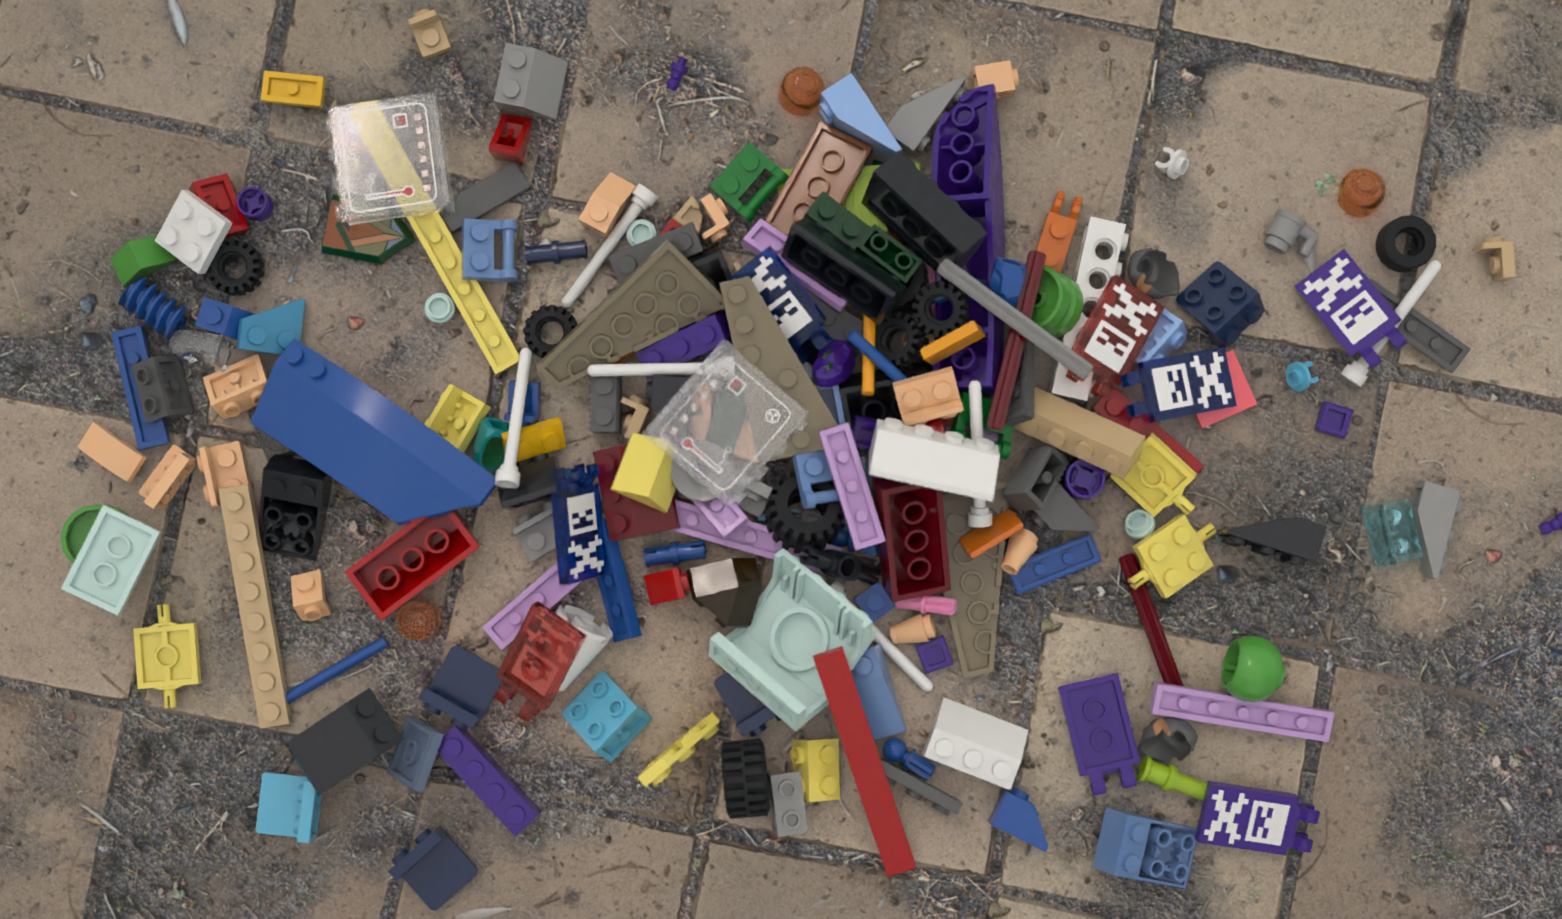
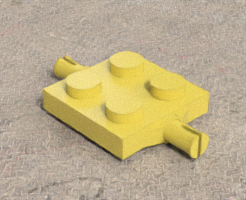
[1109,432,1197,517]
[1128,514,1217,599]
[133,604,202,708]

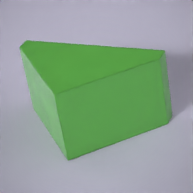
[110,234,178,287]

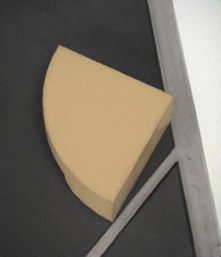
[672,196,702,235]

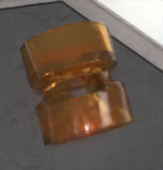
[396,600,443,641]

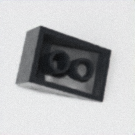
[285,688,404,795]

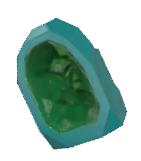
[473,416,509,471]

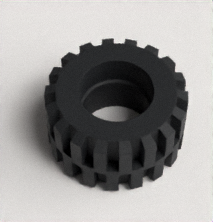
[765,471,844,554]
[721,738,770,819]

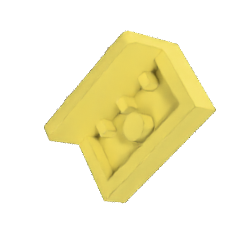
[424,384,491,453]
[790,738,840,802]

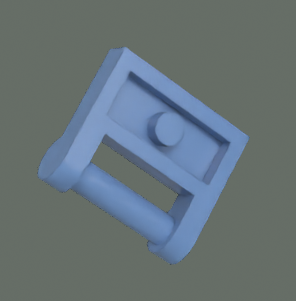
[462,218,518,282]
[792,450,839,509]

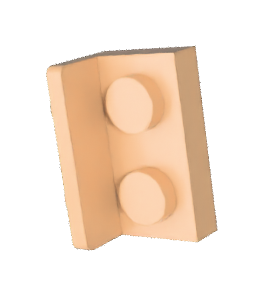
[203,354,269,419]
[892,366,964,427]
[197,441,255,508]
[139,445,197,510]

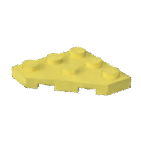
[637,711,721,787]

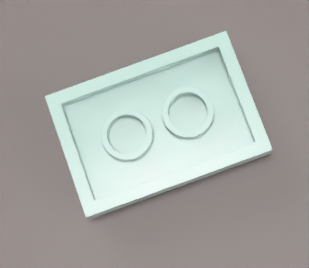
[61,505,162,616]

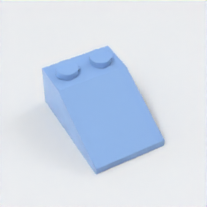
[818,73,902,160]

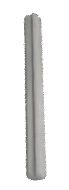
[937,259,1093,379]

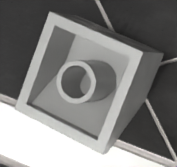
[494,43,569,121]

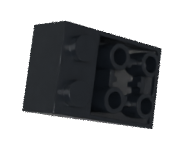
[259,454,332,561]
[1215,517,1327,566]

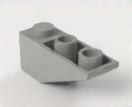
[887,75,966,157]
[1409,481,1462,579]

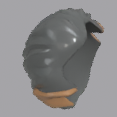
[1128,248,1180,299]
[1137,717,1198,762]

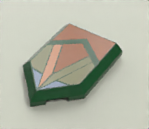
[322,194,416,264]

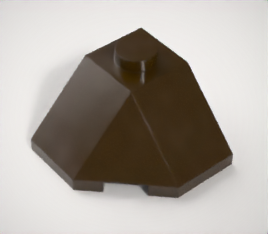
[686,558,762,628]

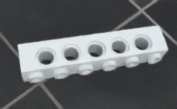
[1049,216,1129,403]

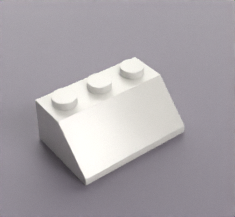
[922,697,1029,790]

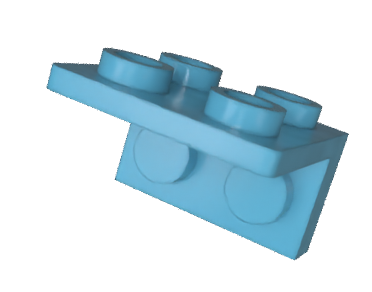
[562,671,653,763]
[255,772,322,844]

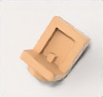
[700,193,730,244]
[291,569,331,621]

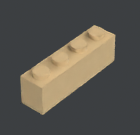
[1014,387,1145,479]

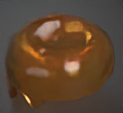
[778,66,825,116]
[1338,168,1385,218]

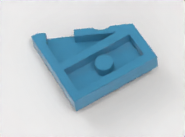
[236,299,305,355]

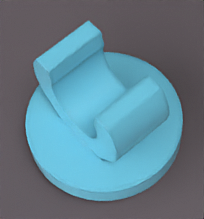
[1285,361,1319,392]

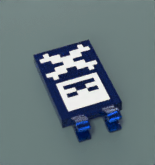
[724,246,833,365]
[1120,347,1237,423]
[551,463,607,585]

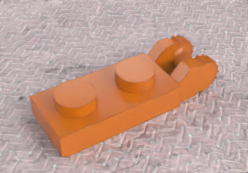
[1035,190,1083,273]

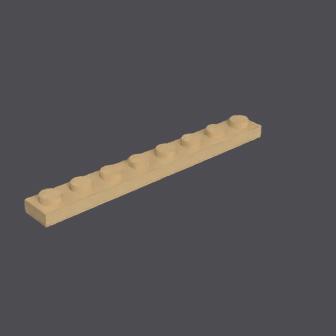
[218,484,292,729]

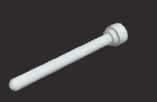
[562,183,658,308]
[1340,260,1441,387]
[494,347,532,489]
[587,356,735,380]
[968,380,993,528]
[829,579,933,692]

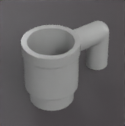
[1264,209,1319,258]

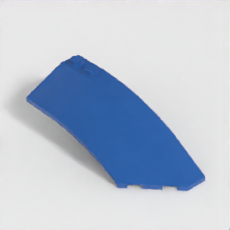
[250,339,497,525]

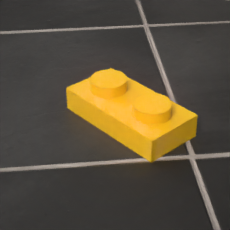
[261,71,326,109]
[501,417,566,462]

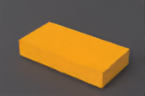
[920,321,986,365]

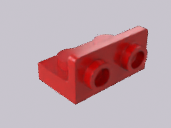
[189,173,249,238]

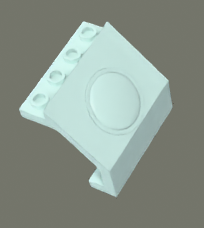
[709,548,878,732]

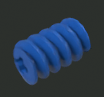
[118,277,187,340]

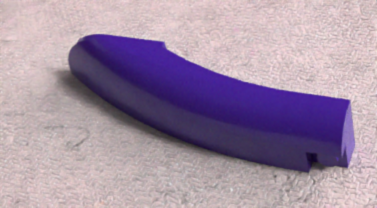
[931,84,1005,393]

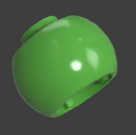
[1221,635,1285,702]

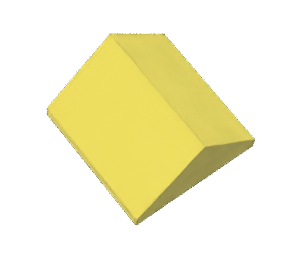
[610,433,679,513]

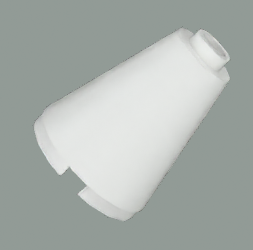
[539,605,613,692]

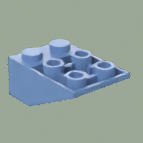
[1092,807,1197,889]

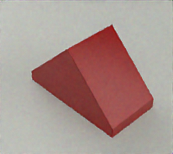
[489,113,532,164]

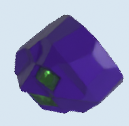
[813,339,856,388]

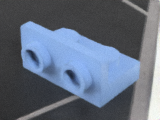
[1116,302,1188,377]

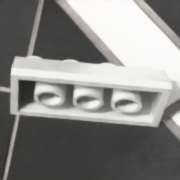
[869,418,1000,501]

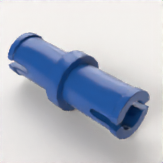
[644,540,707,567]

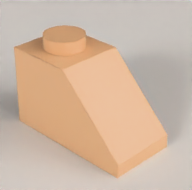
[579,172,637,238]

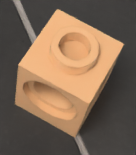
[972,60,1019,99]

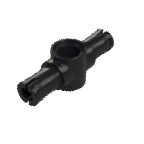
[799,545,881,585]

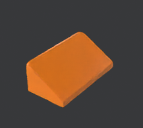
[959,509,1024,559]

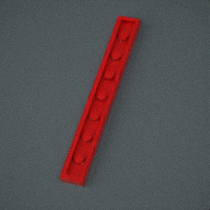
[813,646,917,877]

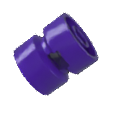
[1060,459,1106,500]

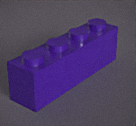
[437,725,542,837]

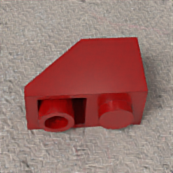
[644,567,690,605]

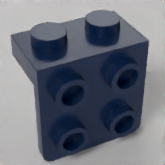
[1176,262,1265,351]
[419,646,505,730]
[714,673,782,737]
[388,826,478,911]

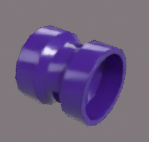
[237,187,274,221]

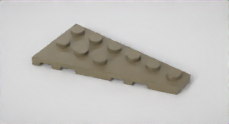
[536,239,725,389]
[719,276,838,464]
[943,481,1010,679]

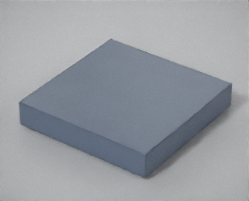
[387,716,444,793]

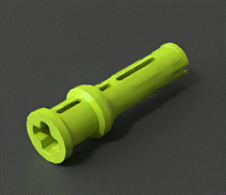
[1136,755,1207,801]

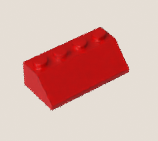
[344,509,480,621]

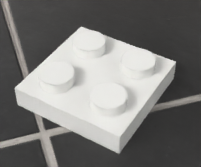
[155,190,233,274]

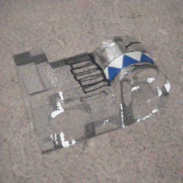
[169,330,234,372]

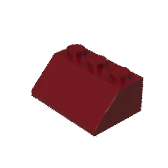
[593,444,680,542]

